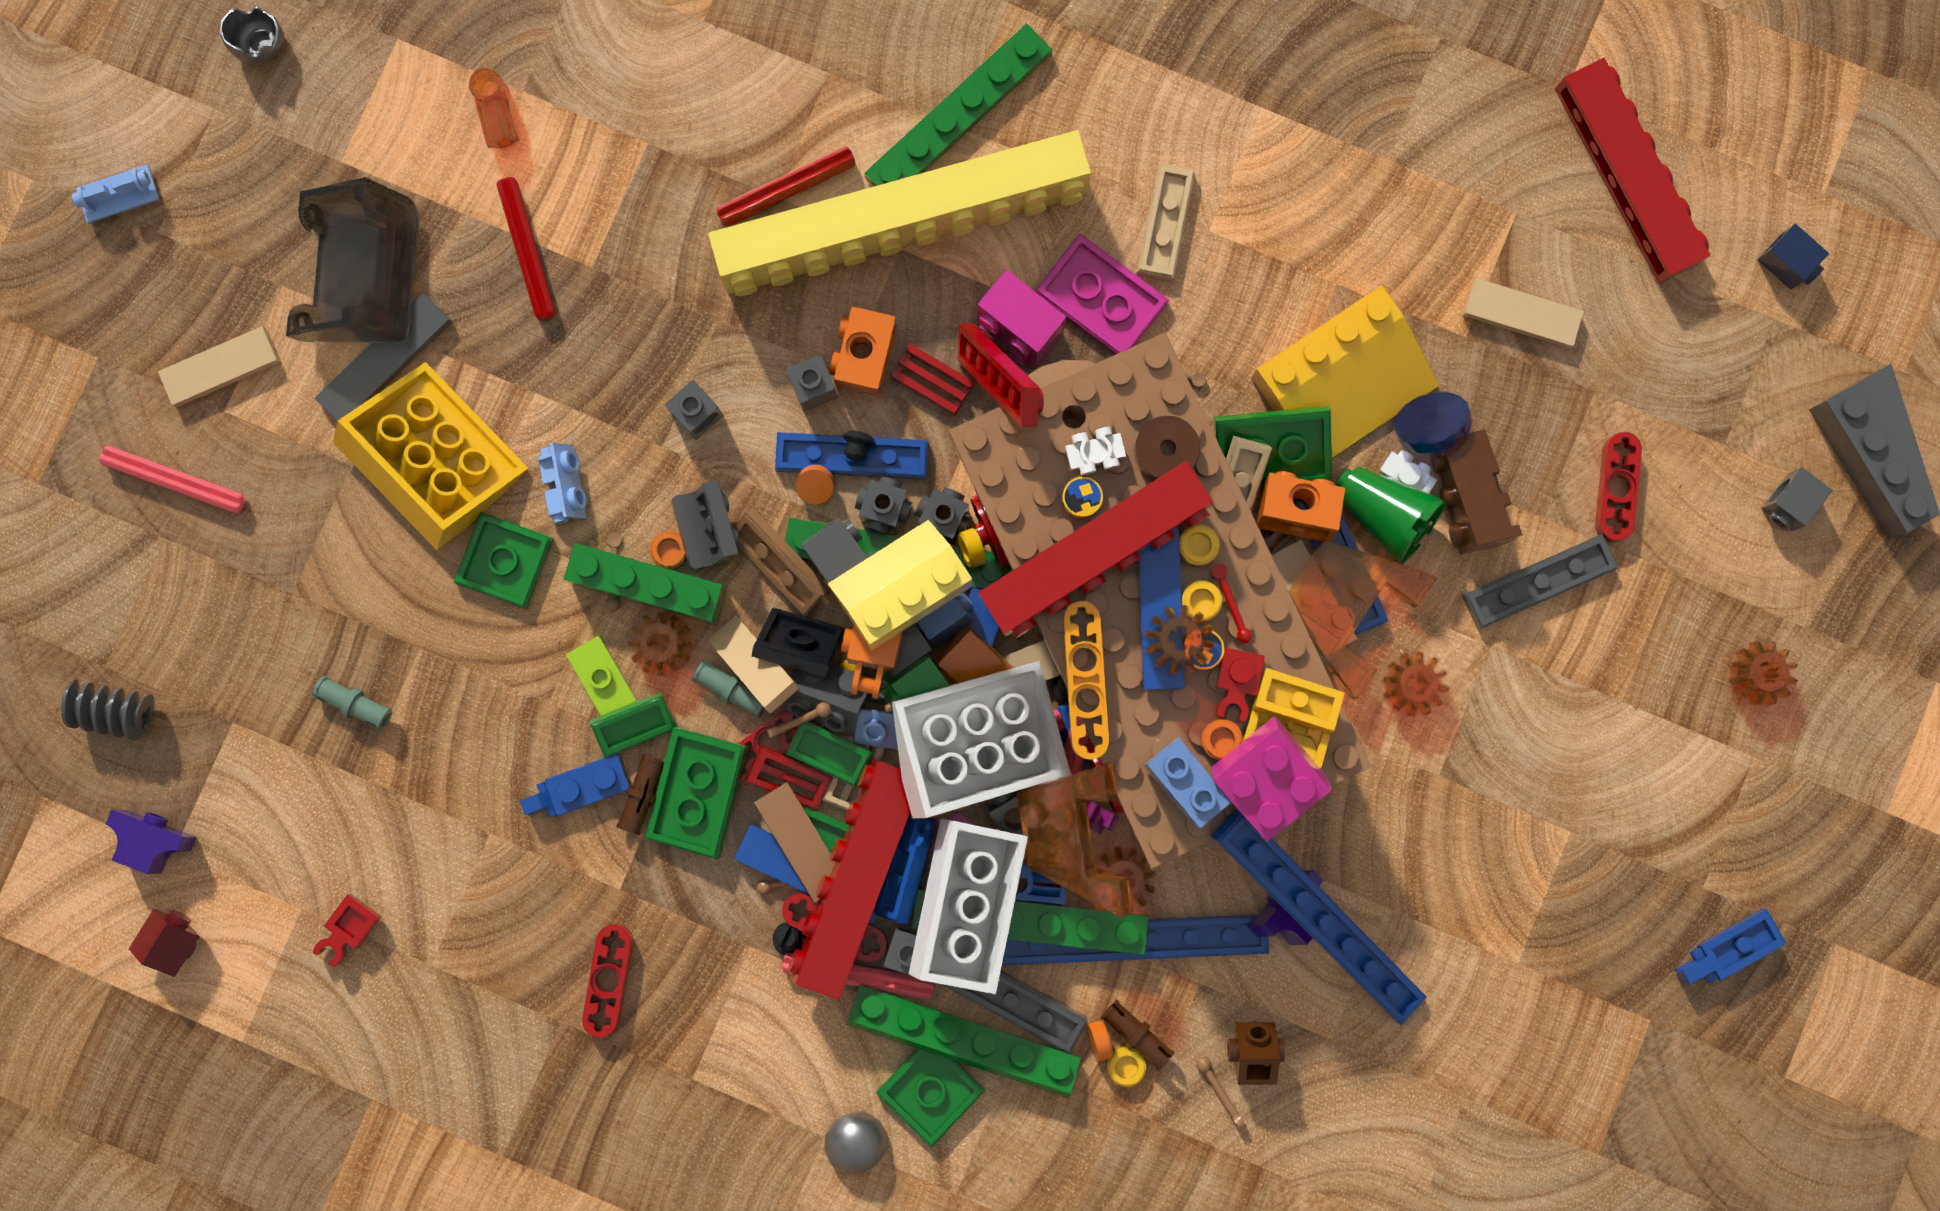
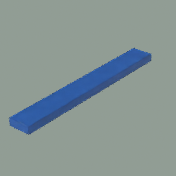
[1211,808,1427,1025]
[1002,914,1269,966]

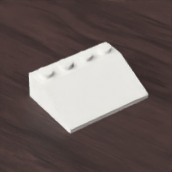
[892,661,1071,818]

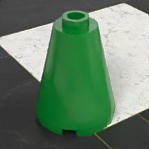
[1335,466,1446,565]

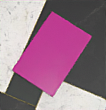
[1035,233,1169,355]

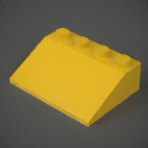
[1251,285,1440,458]
[333,362,528,550]

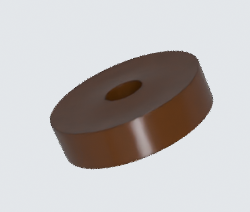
[1134,416,1200,480]

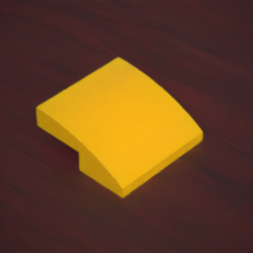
[1243,668,1345,768]

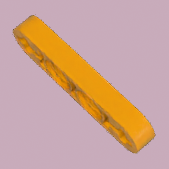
[1063,601,1109,760]

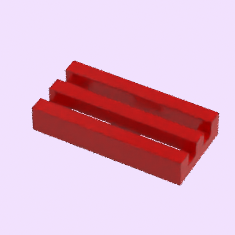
[890,343,974,416]
[745,744,832,811]

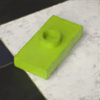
[565,635,638,716]

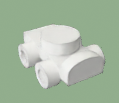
[1065,426,1126,475]
[1379,450,1437,493]

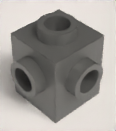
[855,477,913,535]
[915,487,973,544]

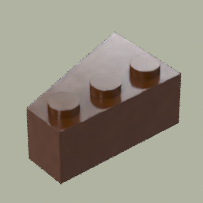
[1430,429,1523,555]

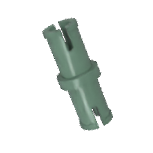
[692,660,766,719]
[312,676,392,731]

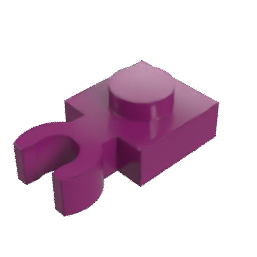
[1077,799,1119,835]

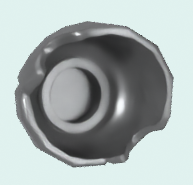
[219,6,284,63]
[824,1111,887,1174]

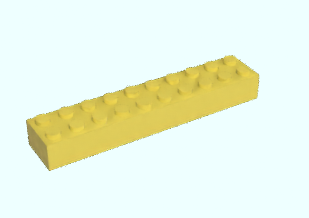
[708,130,1091,296]

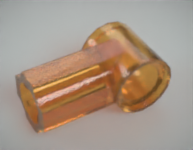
[469,67,520,148]

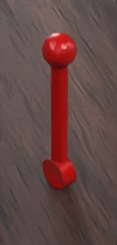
[1211,563,1253,644]

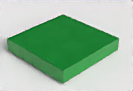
[453,512,554,610]
[875,1049,985,1148]

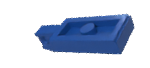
[520,753,630,817]
[874,813,936,925]
[1675,909,1786,985]

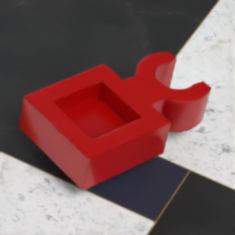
[1215,648,1265,723]
[313,894,382,967]

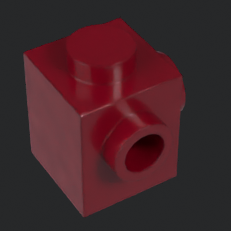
[129,909,200,977]

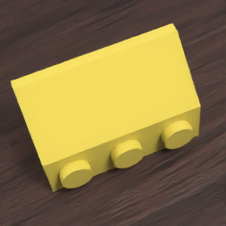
[828,520,972,651]

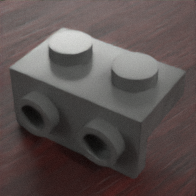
[671,480,739,570]
[782,664,870,736]

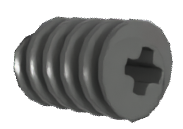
[61,679,154,740]

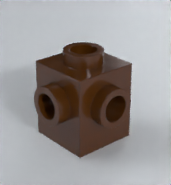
[1227,1021,1285,1085]

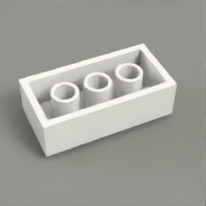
[909,818,1028,994]

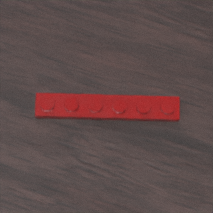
[957,323,1044,427]

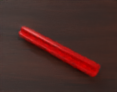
[716,146,856,227]
[496,177,556,321]

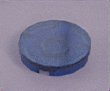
[1394,392,1473,454]

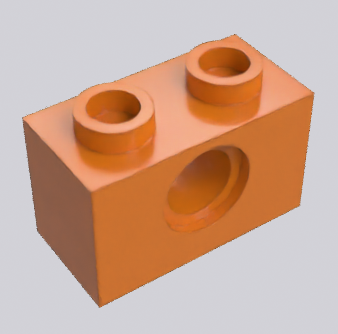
[829,306,897,397]
[1257,471,1345,543]

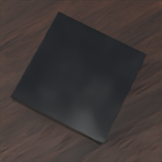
[751,608,845,678]

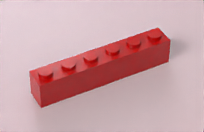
[1555,58,1711,284]
[978,460,1213,638]
[788,759,910,1000]

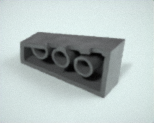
[1809,364,1940,539]
[800,517,932,677]

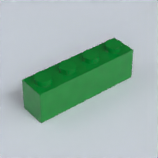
[563,543,727,626]

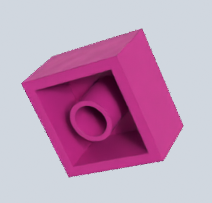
[977,269,1067,368]
[1211,716,1332,842]

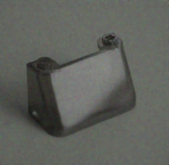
[286,177,419,343]

